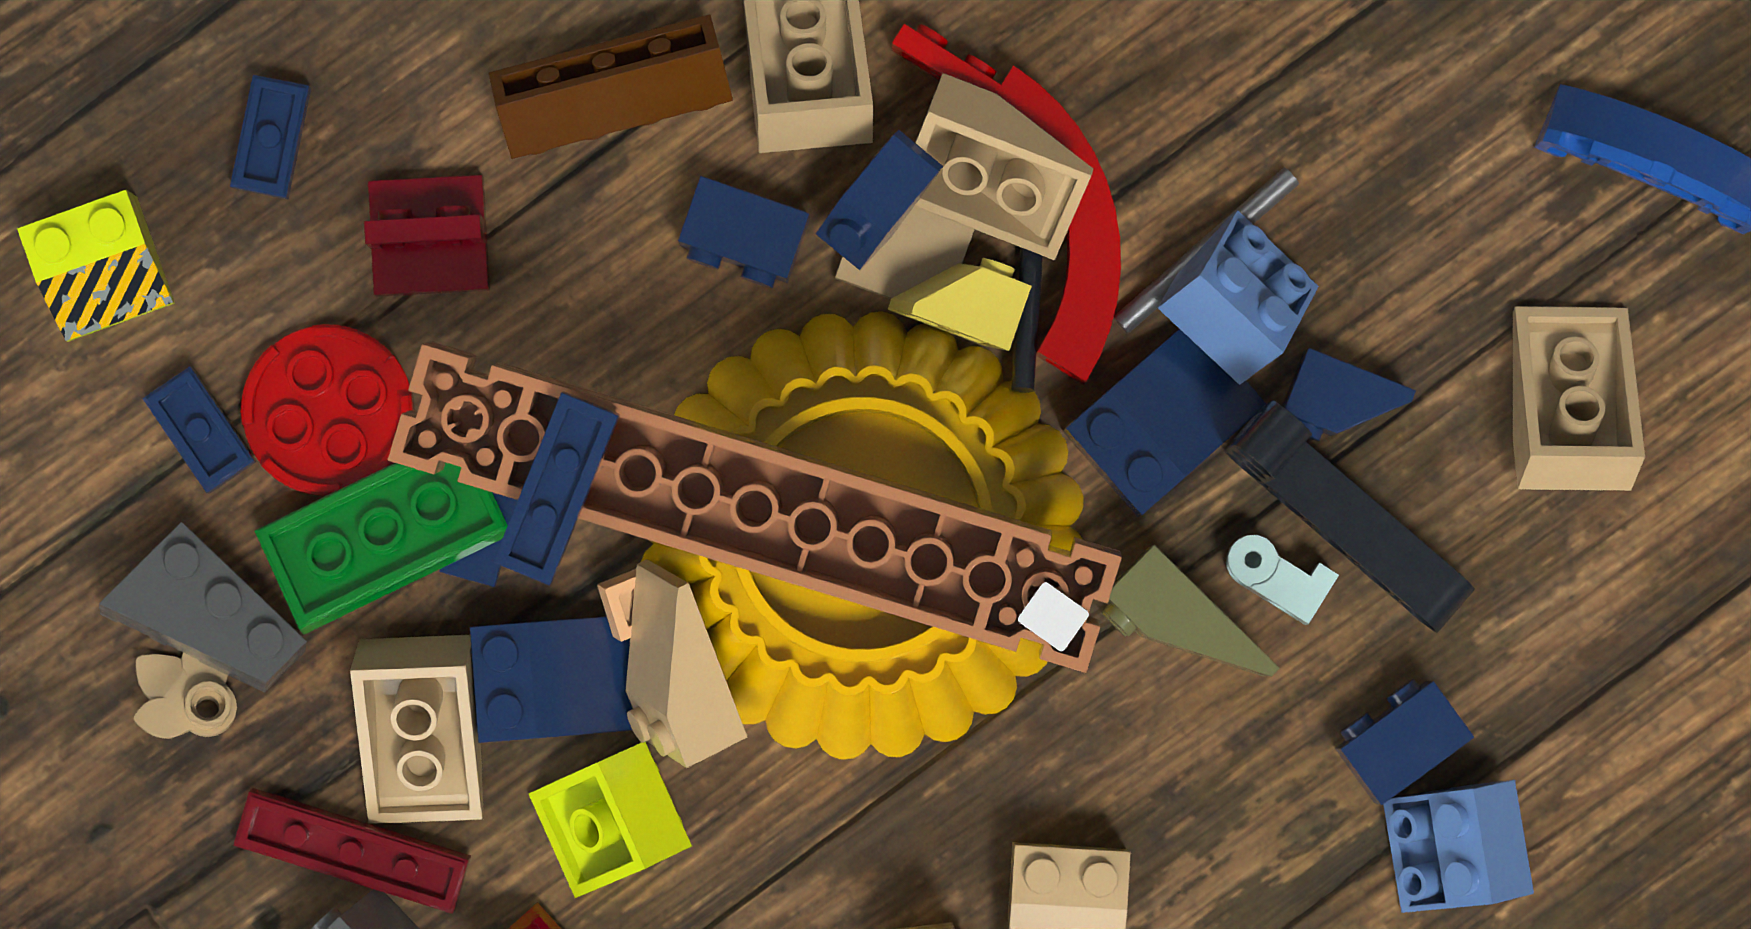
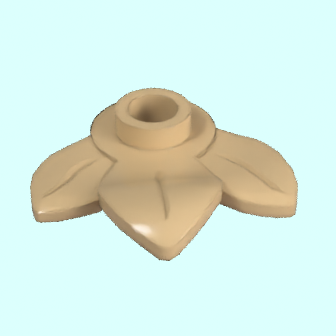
[134,652,237,739]

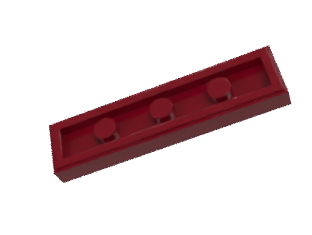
[233,788,471,914]

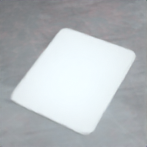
[1018,582,1089,651]

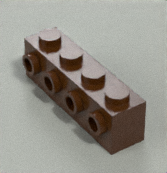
[489,14,733,159]

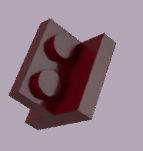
[364,175,490,297]

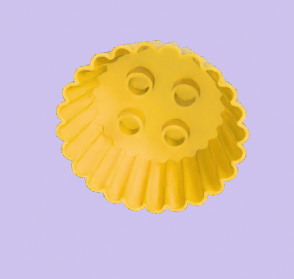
[641,311,1084,760]

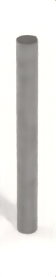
[1113,167,1299,334]

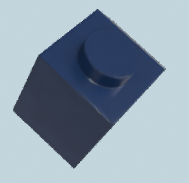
[815,130,943,270]
[1282,348,1416,441]

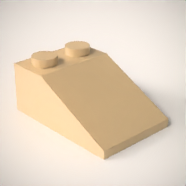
[743,0,873,153]
[915,73,1093,260]
[1513,307,1645,491]
[626,559,747,768]
[350,635,483,824]
[1007,842,1131,929]

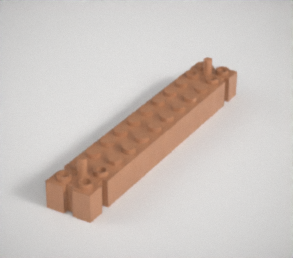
[388,341,1122,673]

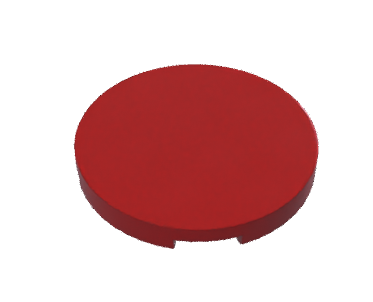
[241,324,414,496]

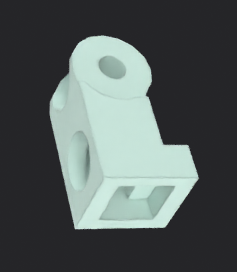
[1226,535,1339,625]

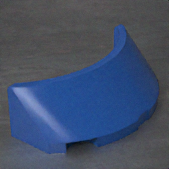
[1534,84,1751,234]

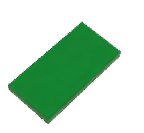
[255,462,508,635]

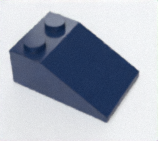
[1063,329,1266,517]
[470,617,633,743]

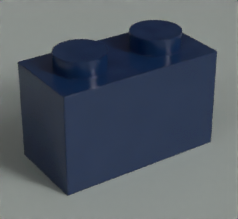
[678,176,810,288]
[1335,679,1474,805]

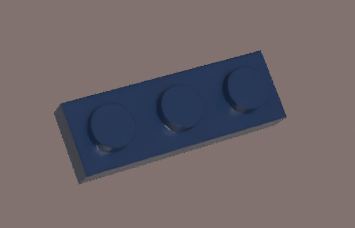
[493,391,620,586]

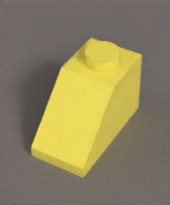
[888,258,1031,351]

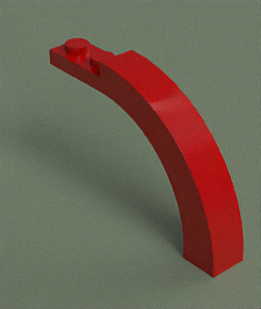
[891,24,1121,385]

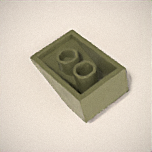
[1101,545,1280,677]

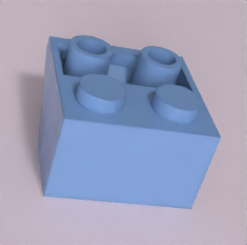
[1158,210,1319,385]
[1383,780,1534,913]

